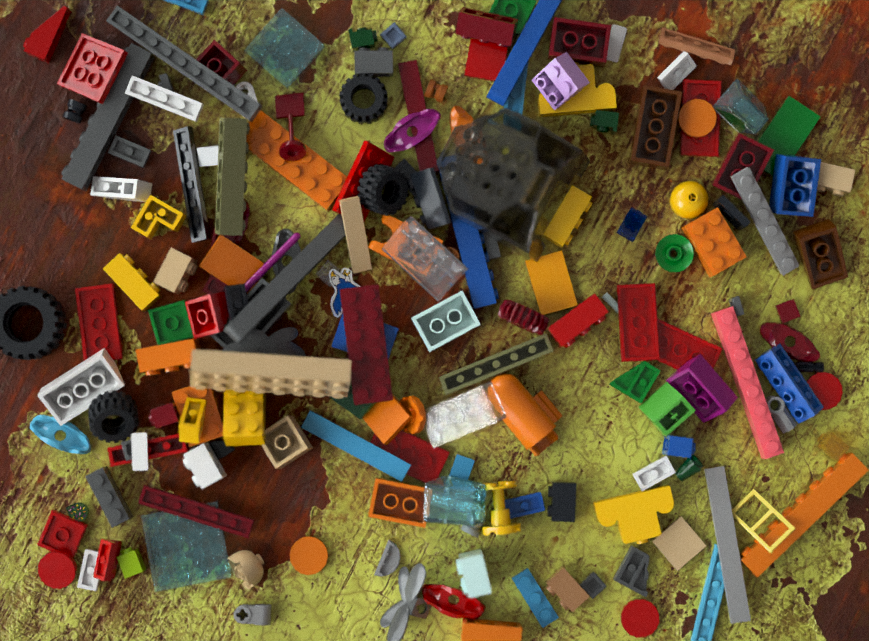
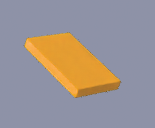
[525,250,578,315]

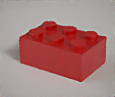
[546,293,609,348]

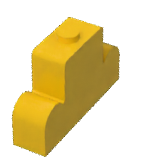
[538,62,617,118]
[593,485,674,544]

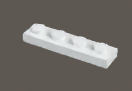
[125,76,204,122]

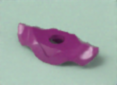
[384,109,441,152]

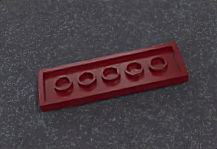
[340,284,393,405]

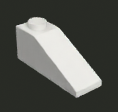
[90,176,152,202]

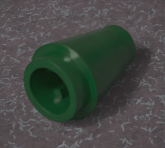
[675,454,704,482]

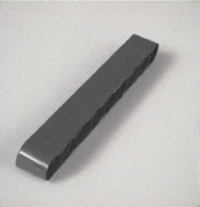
[223,214,346,344]

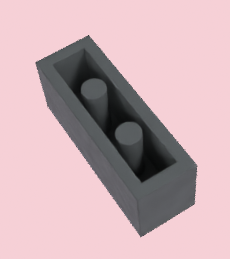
[85,466,133,528]

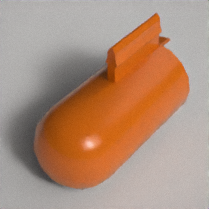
[485,373,563,456]

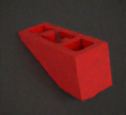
[23,6,71,63]

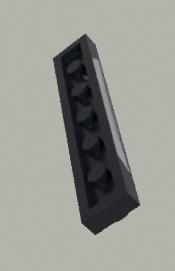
[173,126,211,243]

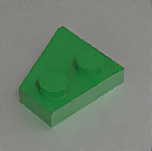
[609,361,661,404]

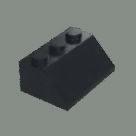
[408,167,451,229]

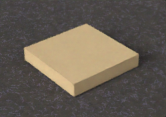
[652,516,706,571]

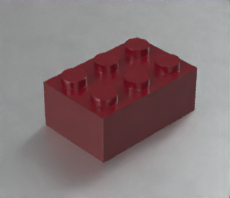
[547,17,611,67]
[711,133,774,200]

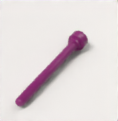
[245,232,301,295]

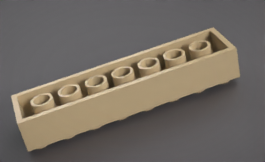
[190,349,351,399]

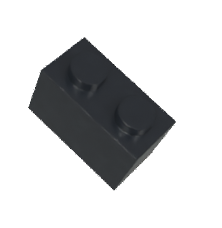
[547,482,576,522]

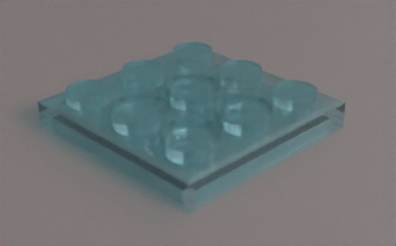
[244,8,325,89]

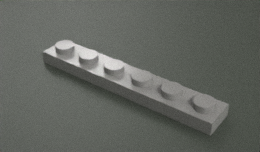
[731,167,799,276]

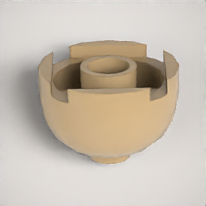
[228,550,264,590]

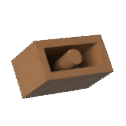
[545,566,590,612]

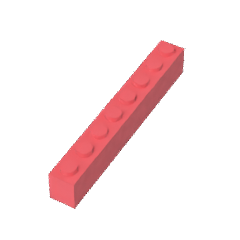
[711,306,784,459]

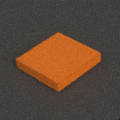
[362,393,413,445]

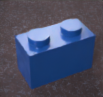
[662,435,696,458]

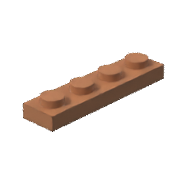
[658,27,735,65]

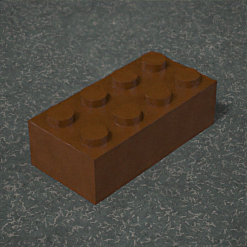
[628,85,682,170]

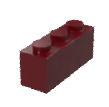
[455,7,518,47]

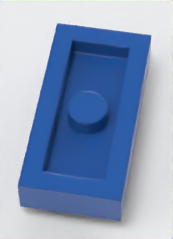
[505,491,545,519]

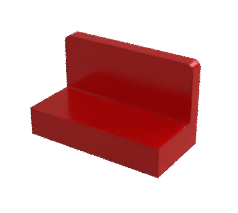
[93,539,122,582]

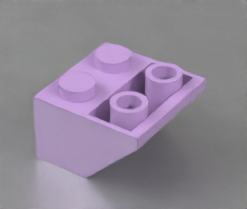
[532,52,590,110]

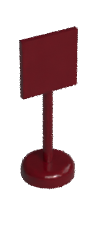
[275,93,306,161]

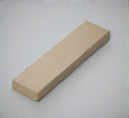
[339,196,372,273]

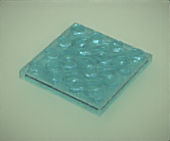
[141,501,232,592]

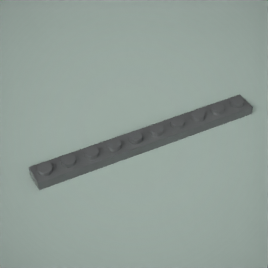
[106,6,263,122]

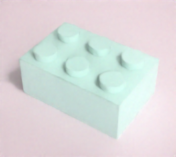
[411,291,481,352]
[456,548,492,598]

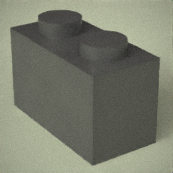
[354,47,393,77]

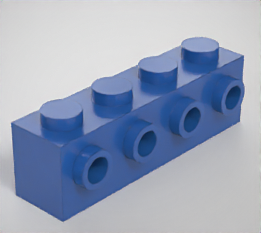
[755,344,824,424]

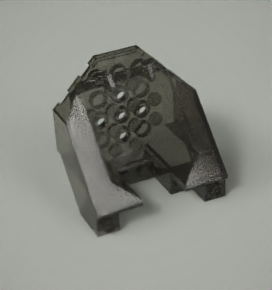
[436,108,590,262]

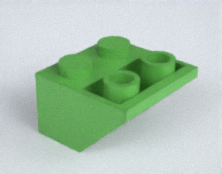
[638,382,696,436]

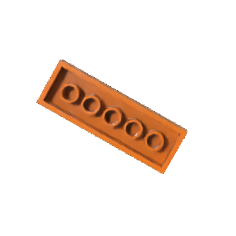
[246,110,347,212]

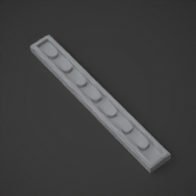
[704,466,751,624]

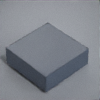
[380,22,407,50]

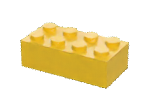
[223,390,266,446]

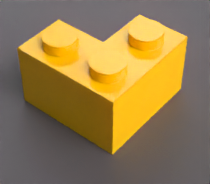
[131,195,187,239]

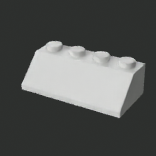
[38,348,125,426]

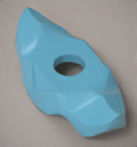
[30,415,91,454]

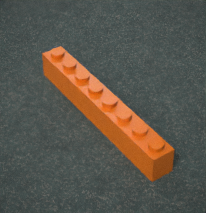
[740,453,869,577]

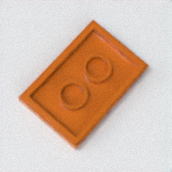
[199,235,264,294]

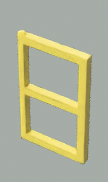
[732,489,795,553]

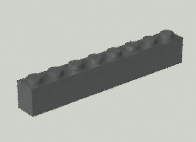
[62,43,155,192]

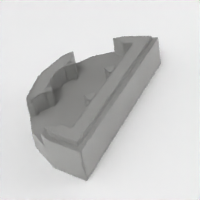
[374,539,401,577]

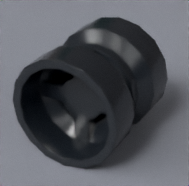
[62,99,87,124]

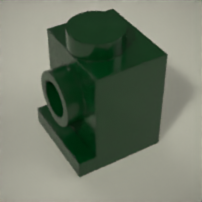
[348,27,378,52]
[589,110,619,135]

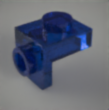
[616,207,647,242]

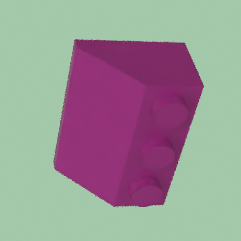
[666,354,738,423]

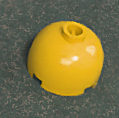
[669,181,709,219]

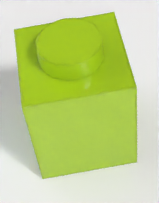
[117,547,147,579]

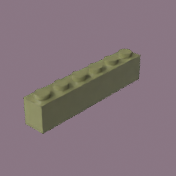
[215,117,249,236]
[439,333,554,395]

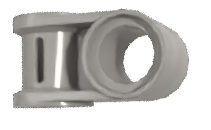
[234,604,271,625]

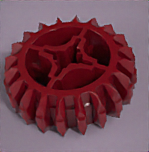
[498,299,549,335]

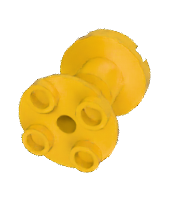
[478,481,521,535]

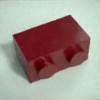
[149,403,180,429]

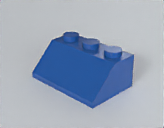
[769,154,821,217]

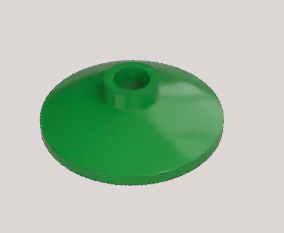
[655,234,694,272]

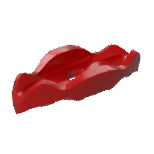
[422,584,486,620]

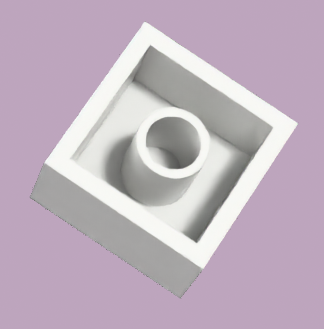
[183,442,227,489]

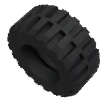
[0,286,67,360]

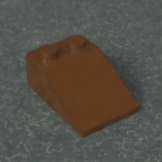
[793,219,848,290]

